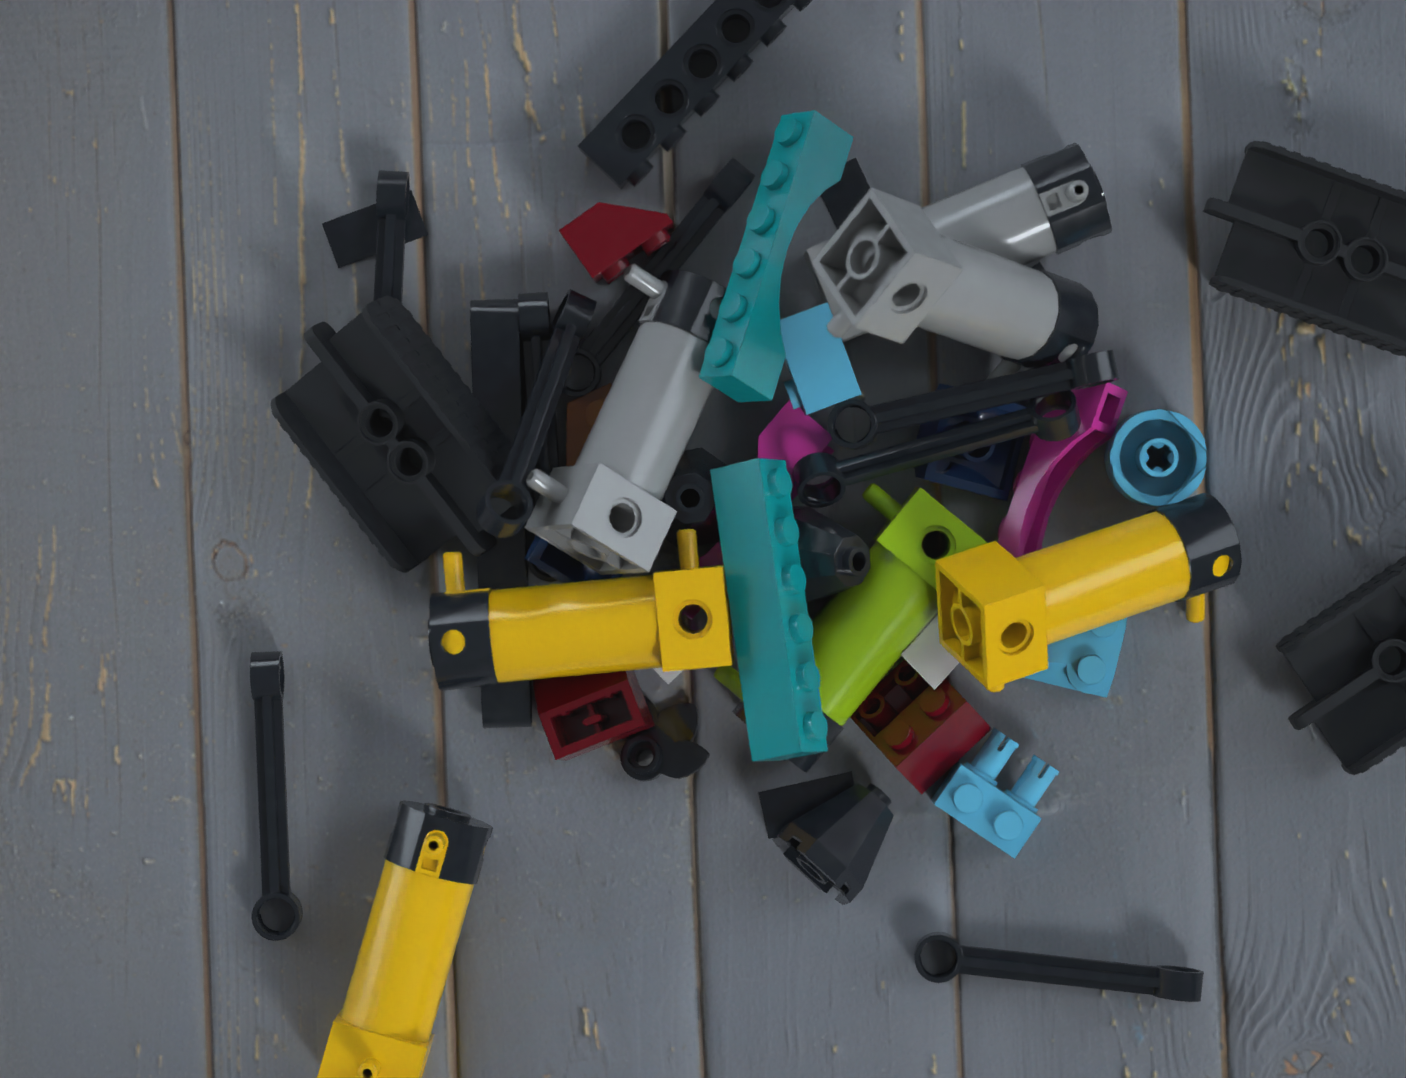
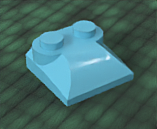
[1023,618,1127,698]

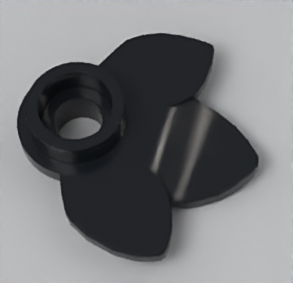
[620,696,710,781]

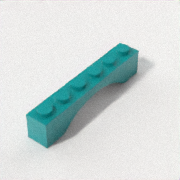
[698,110,854,403]

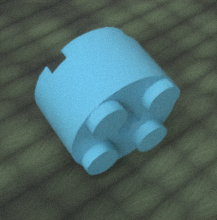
[1104,409,1207,506]

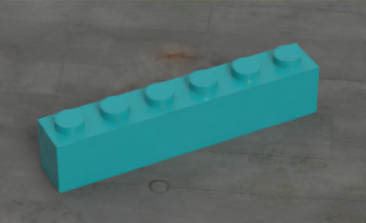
[710,458,828,762]

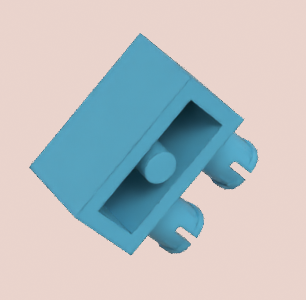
[780,302,862,416]
[931,728,1059,859]

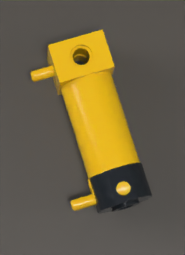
[935,493,1242,693]
[428,529,735,691]
[317,800,493,1078]

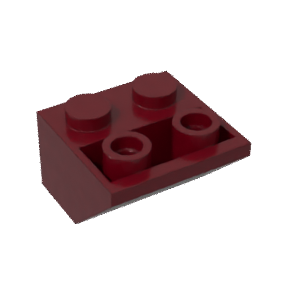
[559,202,674,285]
[850,659,992,795]
[533,670,655,761]

